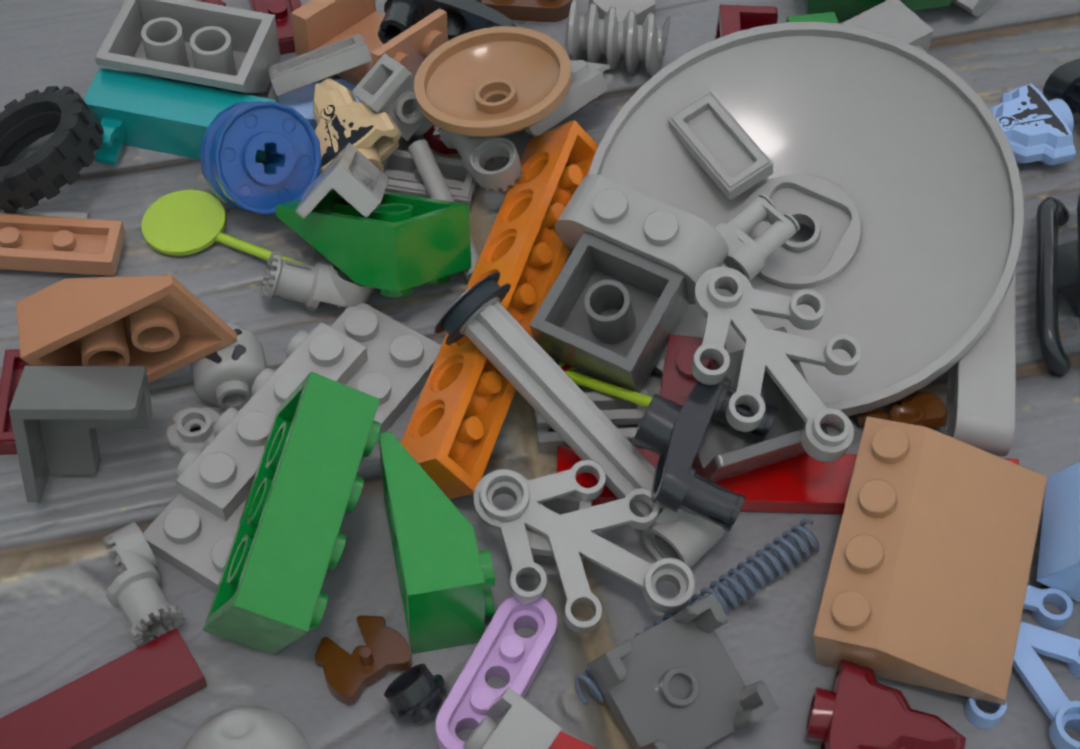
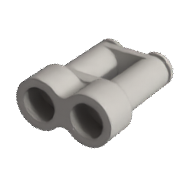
[713,193,800,281]

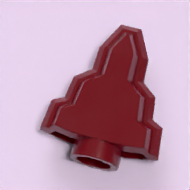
[805,659,966,749]

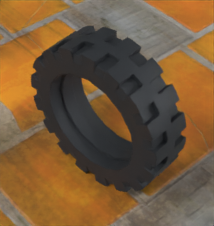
[0,86,104,213]

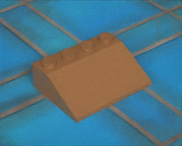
[813,417,1047,705]

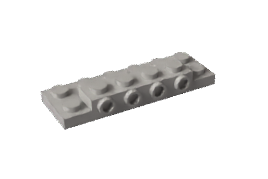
[143,303,442,592]

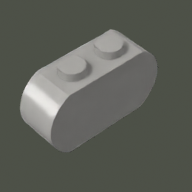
[555,174,729,305]

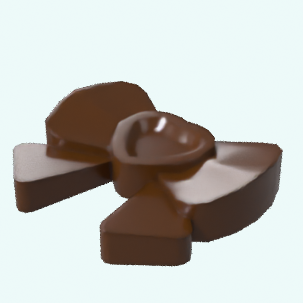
[857,390,947,428]
[315,615,413,705]

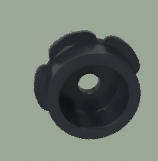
[384,664,445,723]

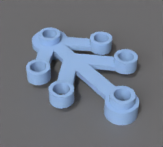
[964,585,1080,749]

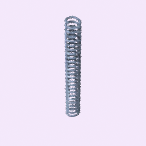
[575,519,819,705]

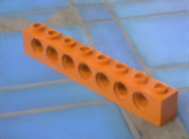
[400,120,599,500]

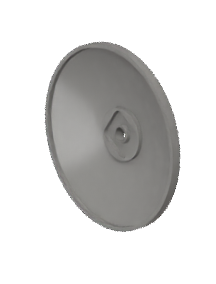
[588,22,1024,416]

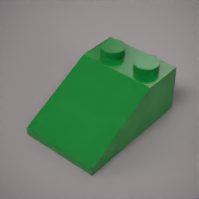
[275,190,471,297]
[378,432,495,654]

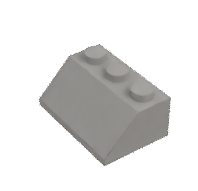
[95,0,280,93]

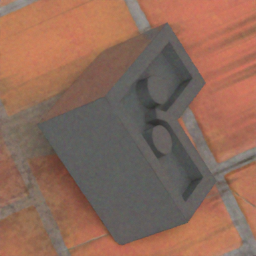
[693,327,828,483]
[9,366,153,503]

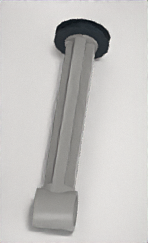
[434,272,726,568]

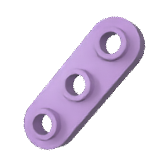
[435,596,557,749]

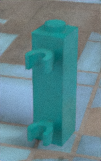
[83,67,276,166]

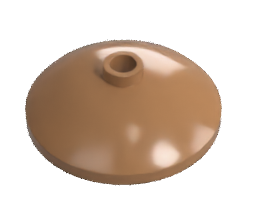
[414,26,572,138]

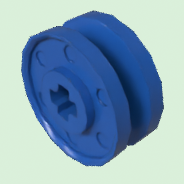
[199,101,322,215]

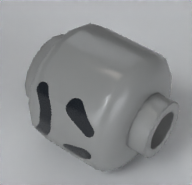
[191,323,267,410]

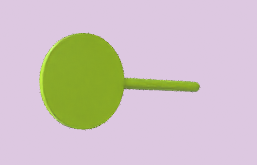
[141,189,304,264]

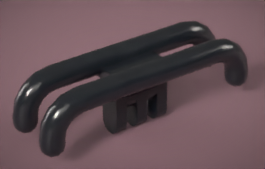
[1035,194,1080,375]

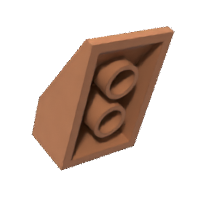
[16,275,238,383]

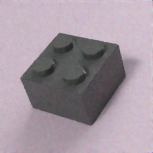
[529,232,690,393]

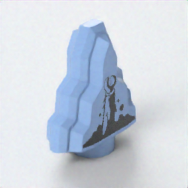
[989,83,1076,166]

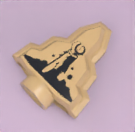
[312,77,401,190]

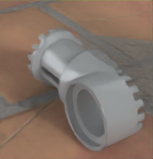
[439,128,523,192]
[260,251,374,311]
[103,522,185,648]

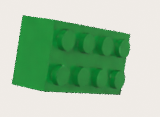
[203,371,381,655]

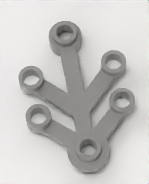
[691,267,862,462]
[474,460,695,634]

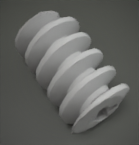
[565,0,670,77]

